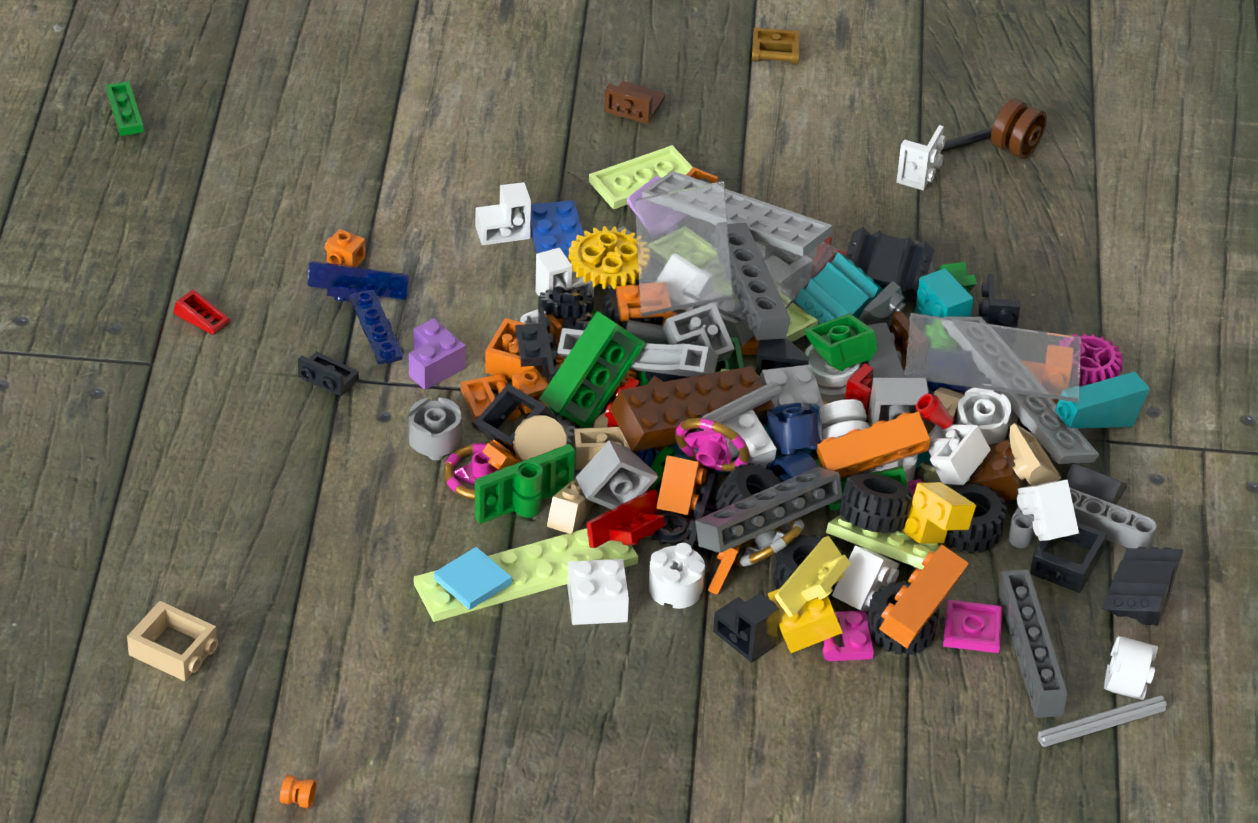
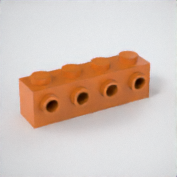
[817,412,930,479]
[879,544,969,648]

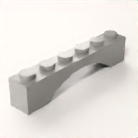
[557,328,718,377]

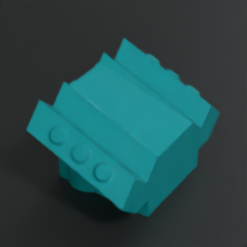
[795,252,883,324]

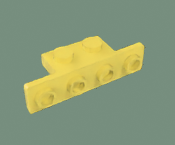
[775,536,851,617]

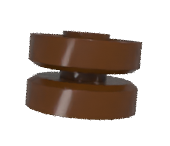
[991,98,1047,159]

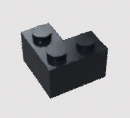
[713,593,779,663]

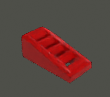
[173,289,231,335]

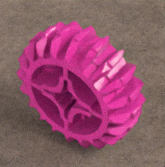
[1057,332,1123,389]

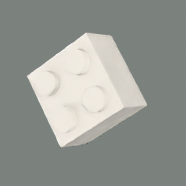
[567,559,629,625]

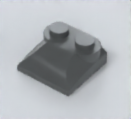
[859,281,906,328]

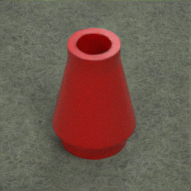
[916,393,953,430]

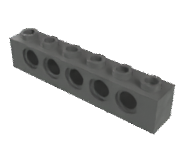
[712,223,791,340]
[695,467,843,553]
[998,569,1067,718]

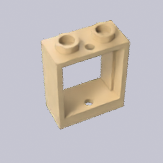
[127,601,218,681]

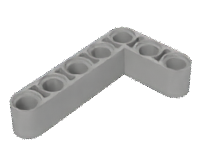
[1009,488,1157,549]

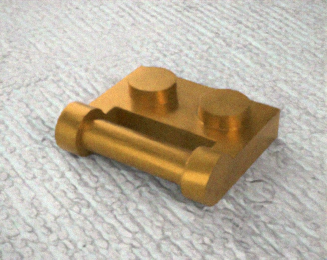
[752,28,800,64]

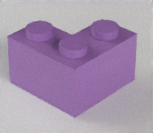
[409,318,466,390]

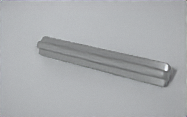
[702,381,782,430]

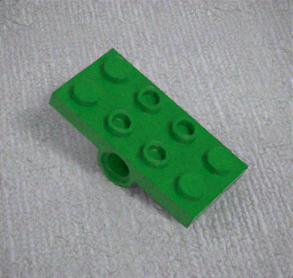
[474,444,575,524]

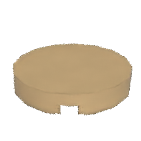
[513,415,567,461]

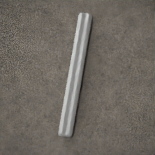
[1037,695,1167,747]

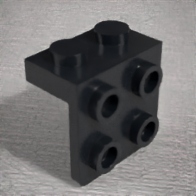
[979,274,1020,345]

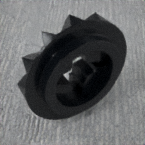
[651,511,690,546]

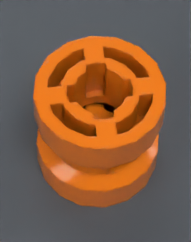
[280,774,317,809]

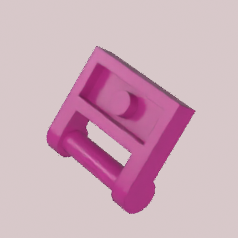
[823,610,874,661]

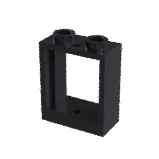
[474,384,558,454]
[1030,522,1107,593]

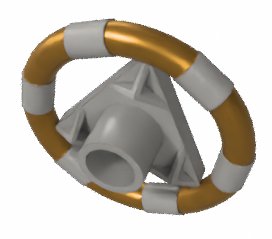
[734,518,804,567]

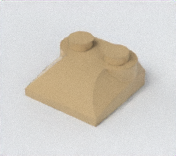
[1009,423,1061,486]

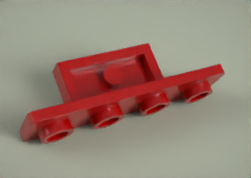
[587,489,665,548]

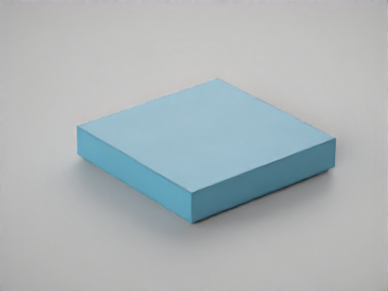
[434,547,512,610]

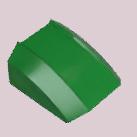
[804,313,877,372]

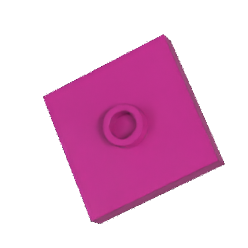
[943,600,1002,653]

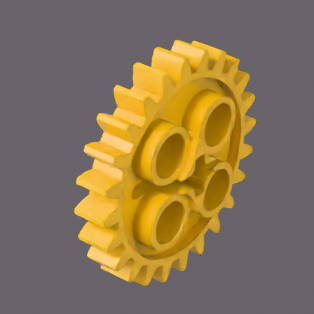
[568,226,651,289]

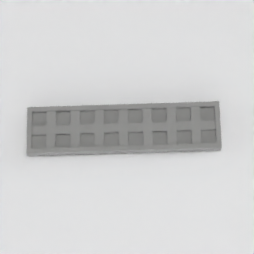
[642,171,833,256]

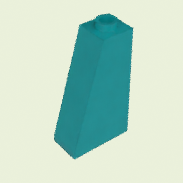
[1055,371,1150,429]

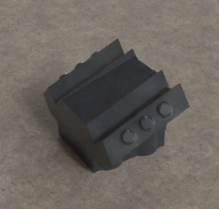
[846,227,934,303]
[1101,547,1184,626]

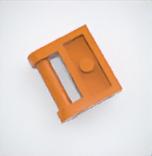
[616,284,672,321]
[461,374,521,422]

